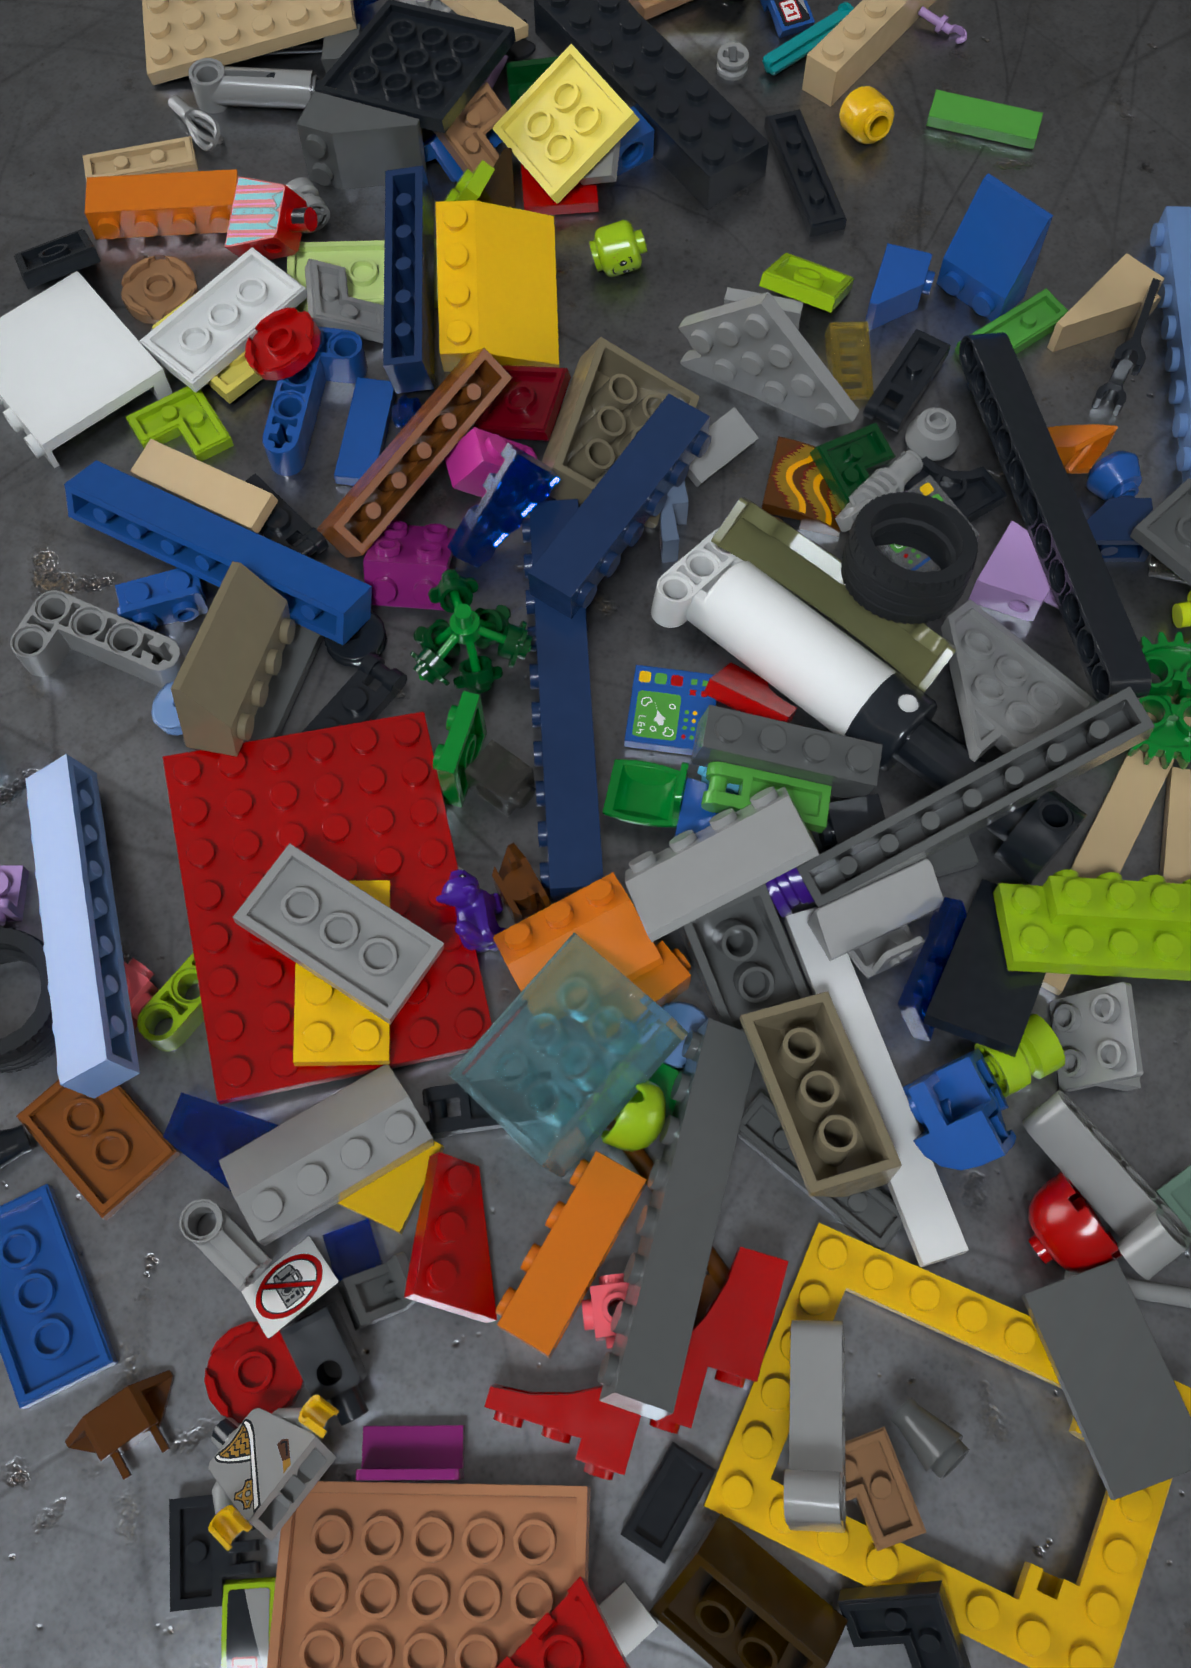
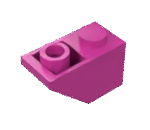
[445,427,539,498]

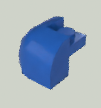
[903,1048,1016,1170]

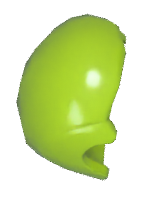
[601,1079,666,1152]

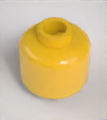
[839,86,894,145]

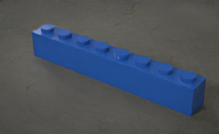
[64,460,372,645]

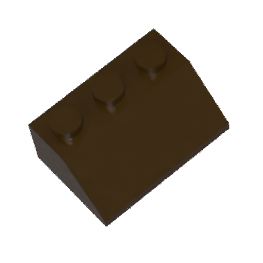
[649,1513,848,1668]

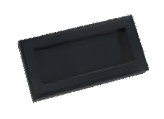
[620,1441,716,1564]

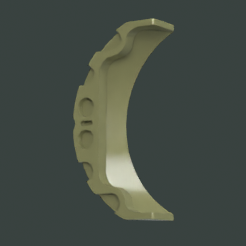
[711,497,956,692]

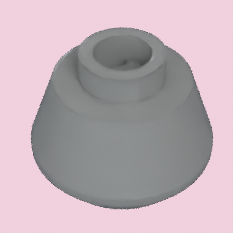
[905,407,960,461]

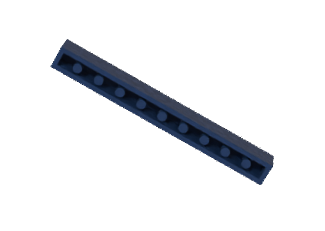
[522,499,603,903]

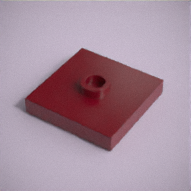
[473,365,571,441]

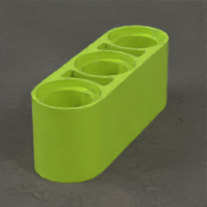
[137,953,204,1052]

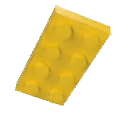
[293,880,390,1066]

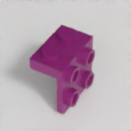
[363,521,458,610]

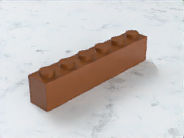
[317,348,512,558]

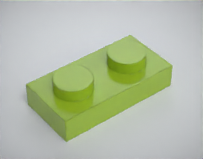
[444,160,495,201]

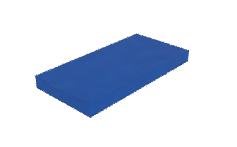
[0,1184,118,1409]

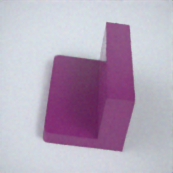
[356,1425,465,1480]

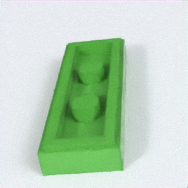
[926,89,1043,150]
[955,288,1068,355]

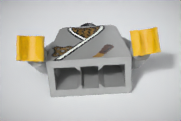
[208,1394,339,1551]

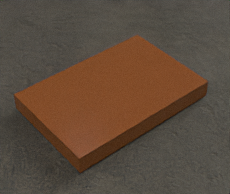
[16,1079,181,1221]

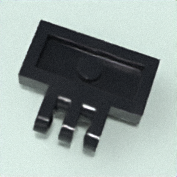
[169,1495,261,1612]

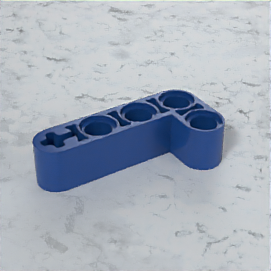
[262,326,368,476]

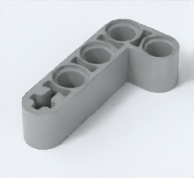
[10,590,185,688]
[1023,1090,1191,1280]
[784,1320,846,1533]

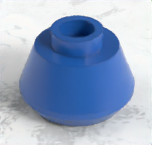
[1086,451,1142,502]

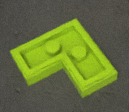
[125,386,234,462]

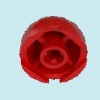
[1028,1172,1123,1274]

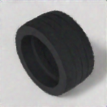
[841,492,978,624]
[0,927,56,1073]

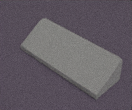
[807,858,945,961]

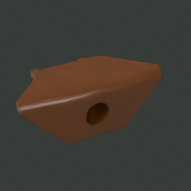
[492,842,552,924]
[65,1370,175,1480]

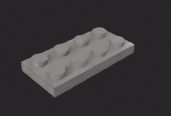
[233,843,444,1024]

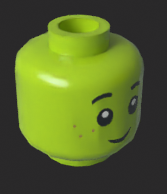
[589,220,648,277]

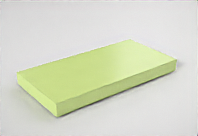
[287,239,438,312]

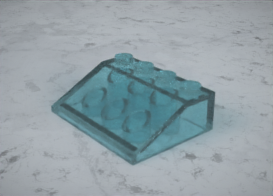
[449,933,689,1178]

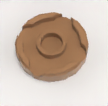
[121,256,199,324]

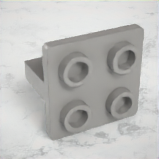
[1050,982,1143,1092]

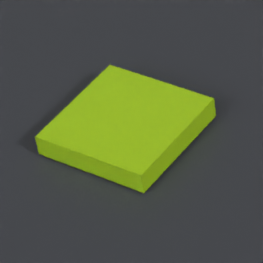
[759,252,854,313]

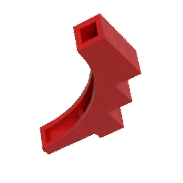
[484,1246,789,1480]

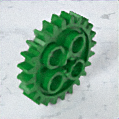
[1128,632,1191,769]

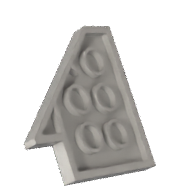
[678,292,859,428]
[941,599,1098,762]

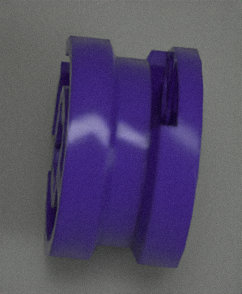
[765,867,815,918]

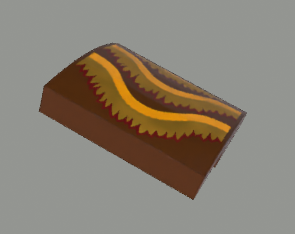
[762,436,842,537]

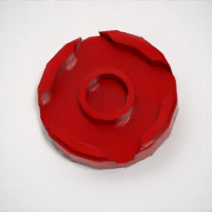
[245,308,321,381]
[204,1321,304,1424]

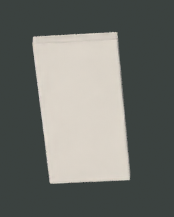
[139,247,307,393]

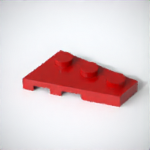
[404,1152,497,1323]

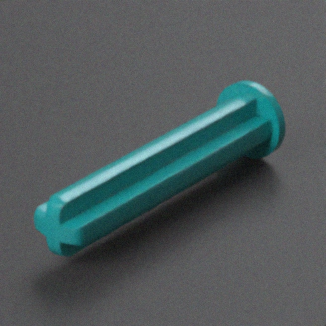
[762,2,854,75]

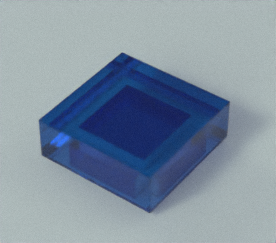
[322,1218,384,1283]

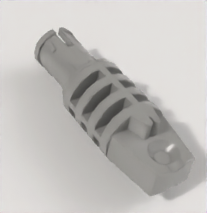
[835,450,923,532]

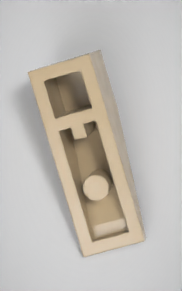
[1047,253,1164,352]

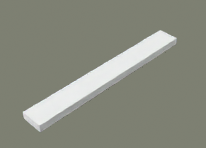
[784,907,969,1268]

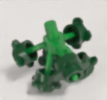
[410,569,532,693]

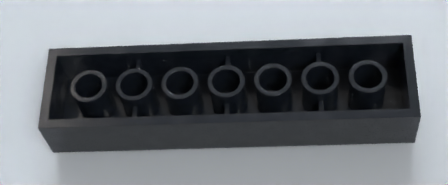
[534,0,769,210]

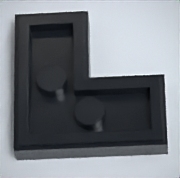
[837,1580,971,1668]

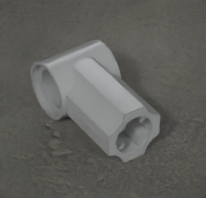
[179,1199,272,1291]

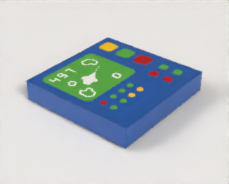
[624,665,716,755]

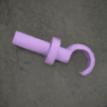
[918,6,967,44]

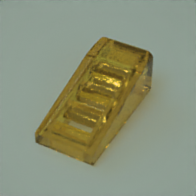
[825,321,874,400]

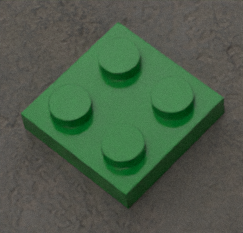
[433,691,487,808]

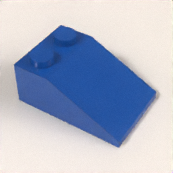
[936,173,1053,322]

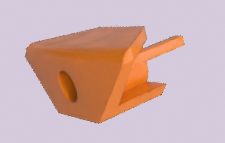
[1047,424,1118,474]

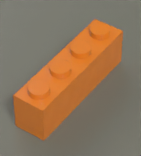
[84,169,239,240]
[495,1151,647,1359]

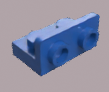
[115,568,209,630]

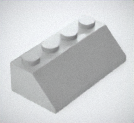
[625,786,819,942]
[219,1065,434,1246]

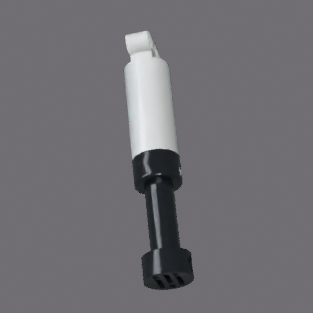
[650,528,1087,885]

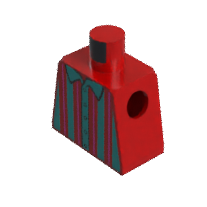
[225,177,318,260]

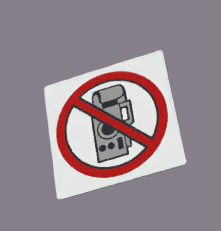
[241,1236,339,1339]

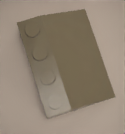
[533,337,700,529]

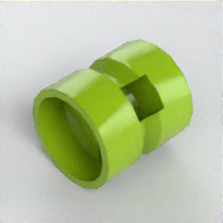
[974,1013,1065,1097]

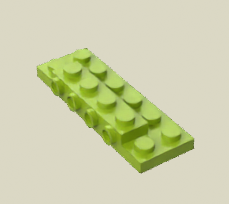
[993,869,1191,981]

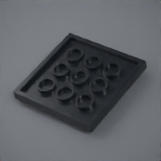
[314,0,516,134]

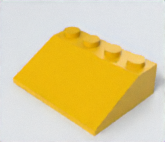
[435,200,559,372]

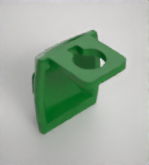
[602,759,689,827]

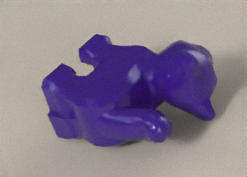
[436,870,507,953]

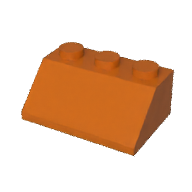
[493,872,664,1029]

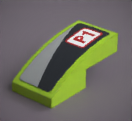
[221,1577,276,1668]

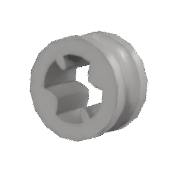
[716,42,749,81]

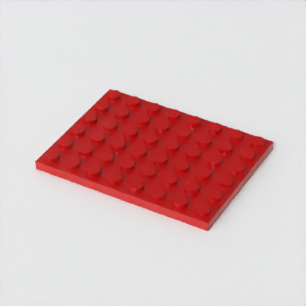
[162,711,496,1105]

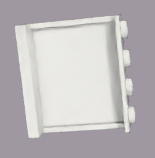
[0,271,173,468]

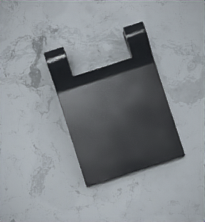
[1092,278,1161,415]

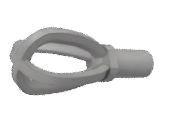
[168,95,224,151]

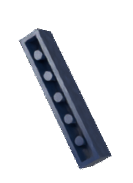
[383,165,434,394]
[528,394,712,619]

